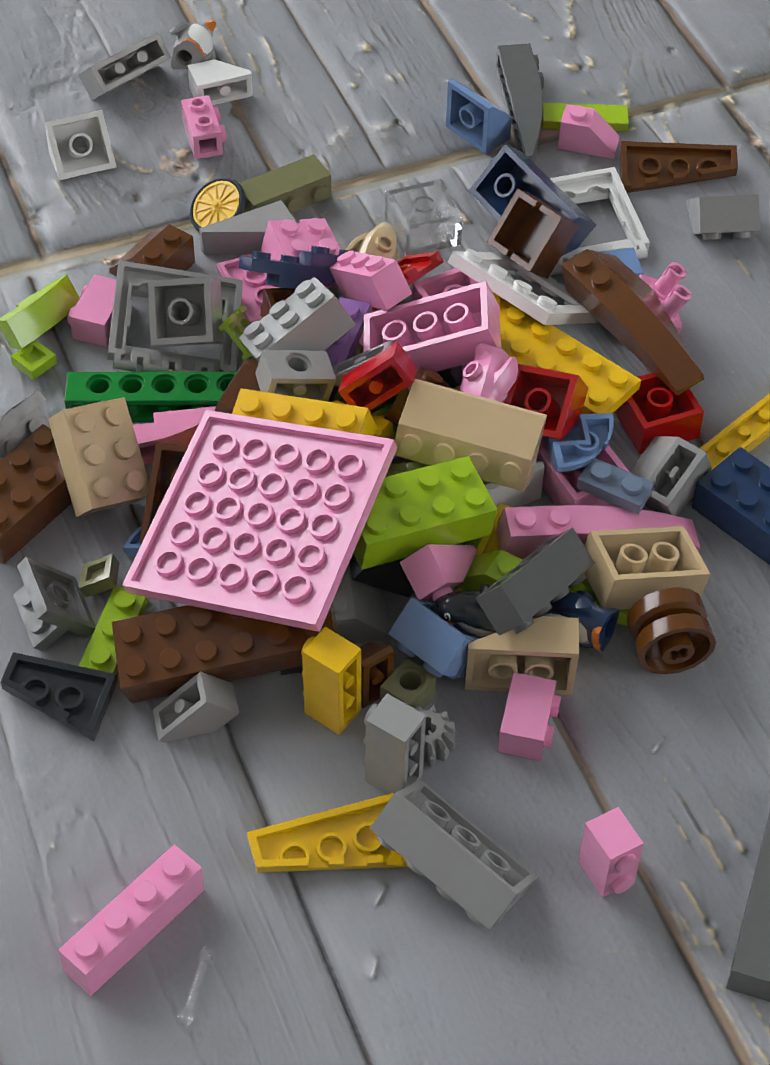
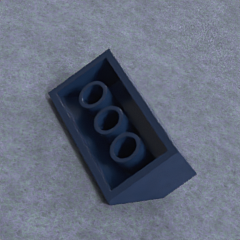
[468,144,596,257]

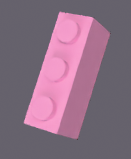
[329,251,413,310]

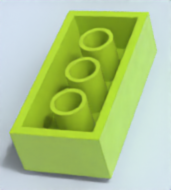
[353,456,498,570]

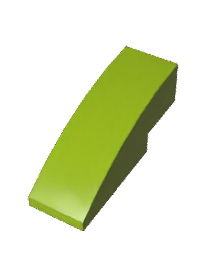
[0,274,80,348]

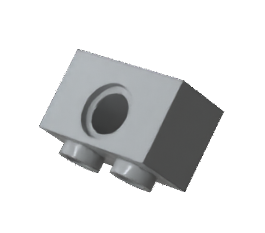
[255,350,336,402]

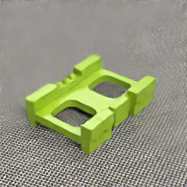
[218,304,252,361]

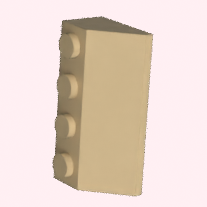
[395,379,547,492]

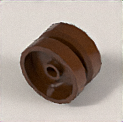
[626,587,716,674]

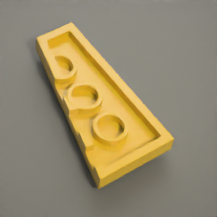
[247,793,408,873]

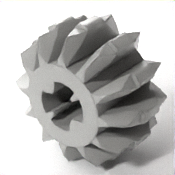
[415,704,456,768]

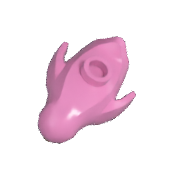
[460,343,518,403]

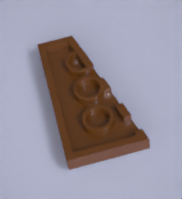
[620,141,738,193]

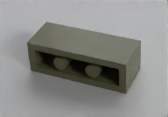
[239,154,332,213]

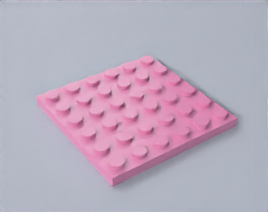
[122,410,397,632]

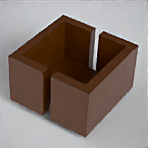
[486,189,580,279]

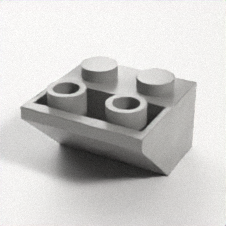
[630,436,712,516]

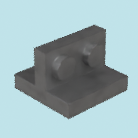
[0,389,51,461]
[13,557,96,652]

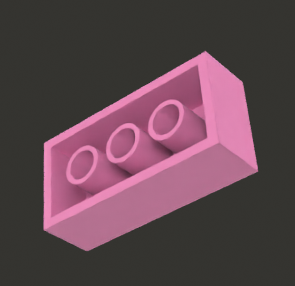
[363,281,501,372]

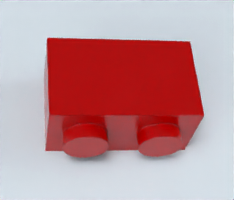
[338,341,418,411]

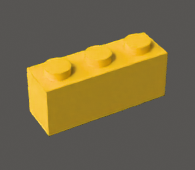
[301,627,361,735]

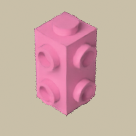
[181,95,227,159]

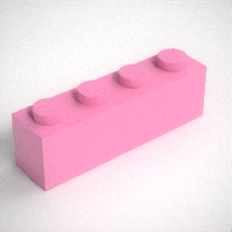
[58,844,205,996]

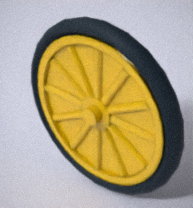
[190,177,246,232]

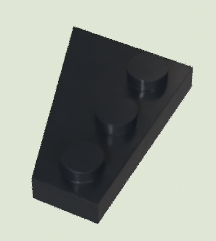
[0,652,117,741]

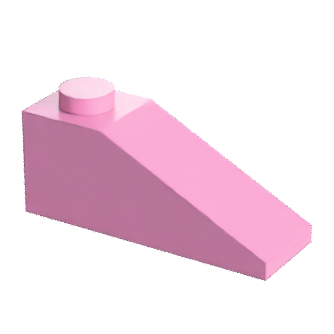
[400,544,477,603]

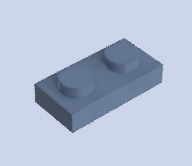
[576,458,654,515]

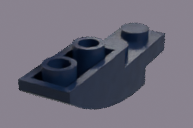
[239,246,356,288]

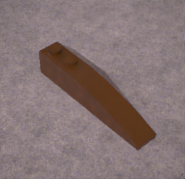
[561,249,704,396]

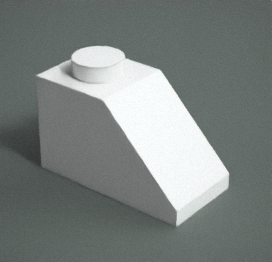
[187,59,253,105]

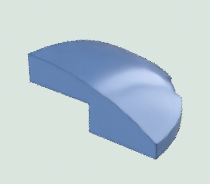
[544,413,614,472]

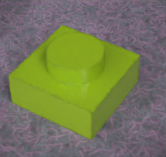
[10,340,57,380]

